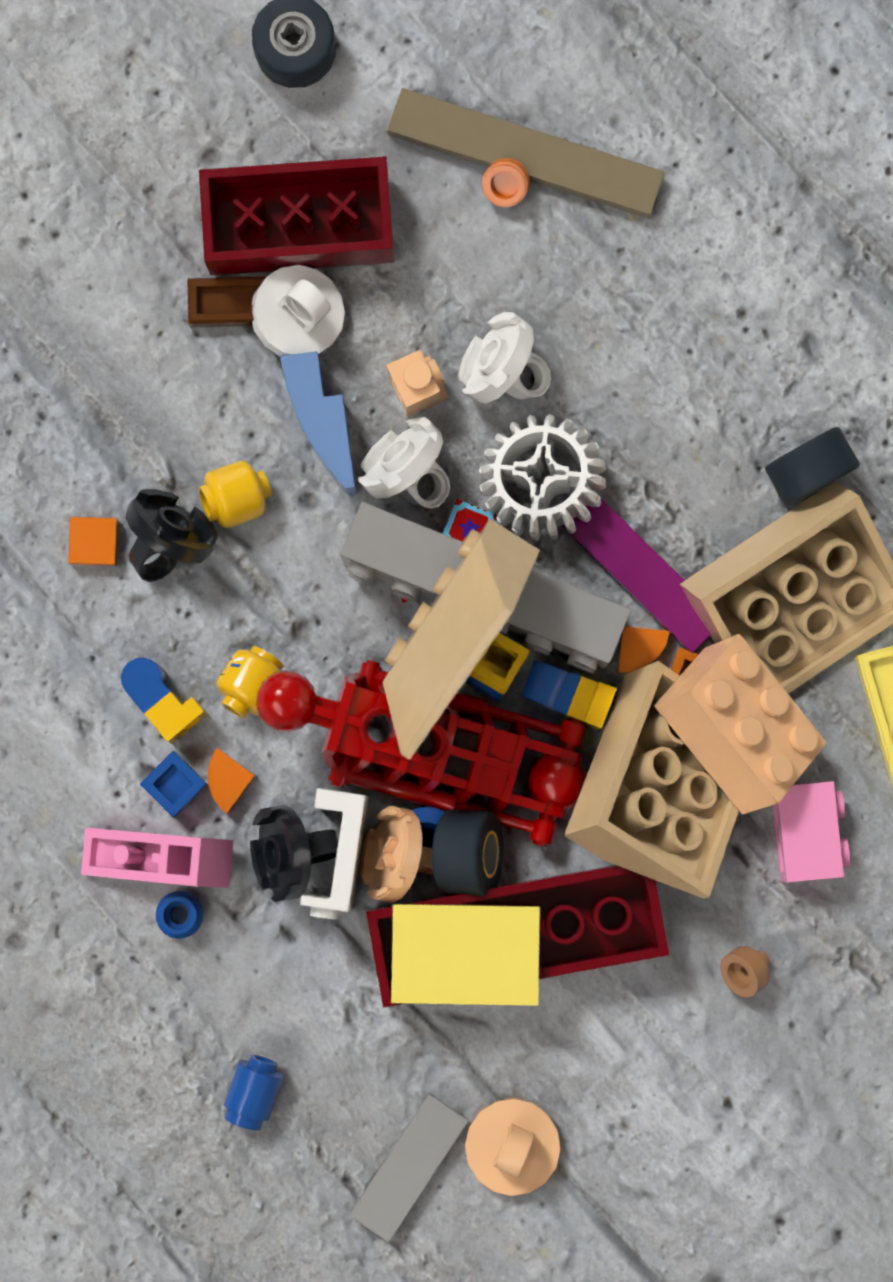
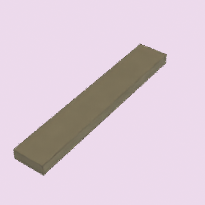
[387,88,665,219]

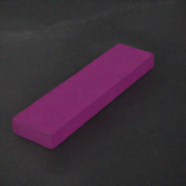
[561,499,725,653]

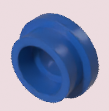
[156,891,204,939]

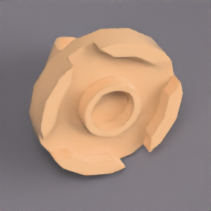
[465,1097,561,1196]

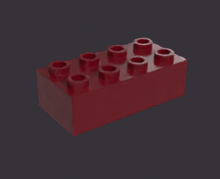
[199,156,395,276]

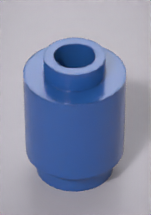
[224,1055,284,1130]

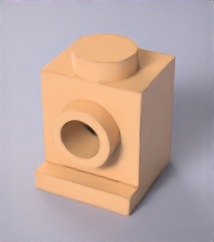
[386,350,449,418]

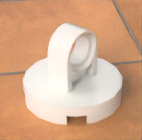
[252,265,345,356]
[458,312,551,403]
[358,417,450,509]

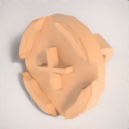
[360,806,433,903]

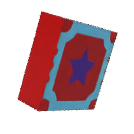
[443,499,498,542]

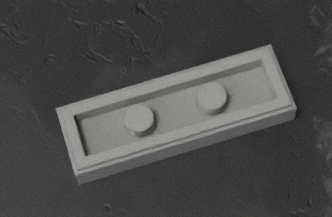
[349,1093,468,1242]

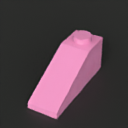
[81,828,234,888]

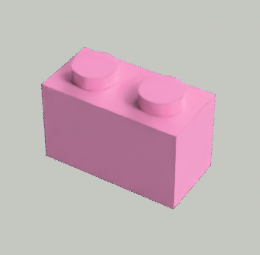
[772,781,850,882]

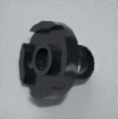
[125,489,218,582]
[250,805,339,902]

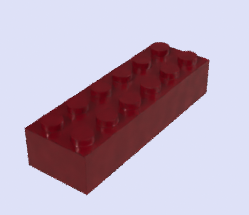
[366,865,670,1008]

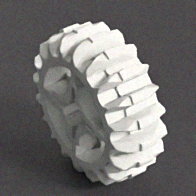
[479,414,606,541]

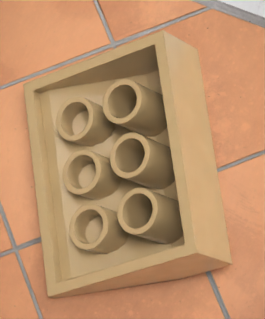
[680,481,893,694]
[382,519,540,760]
[564,661,739,899]

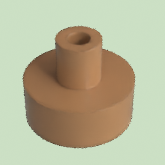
[720,946,770,998]

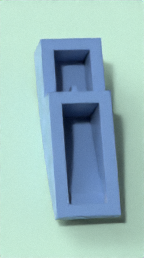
[280,351,357,495]

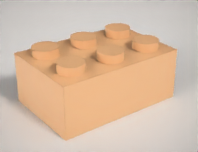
[654,633,827,815]

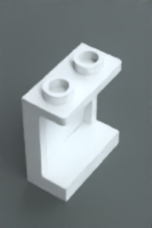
[300,788,369,920]

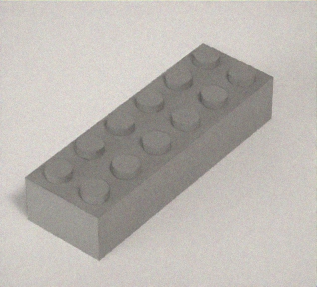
[340,502,631,674]

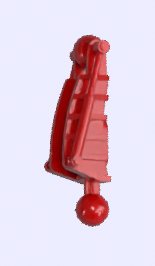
[256,660,586,847]

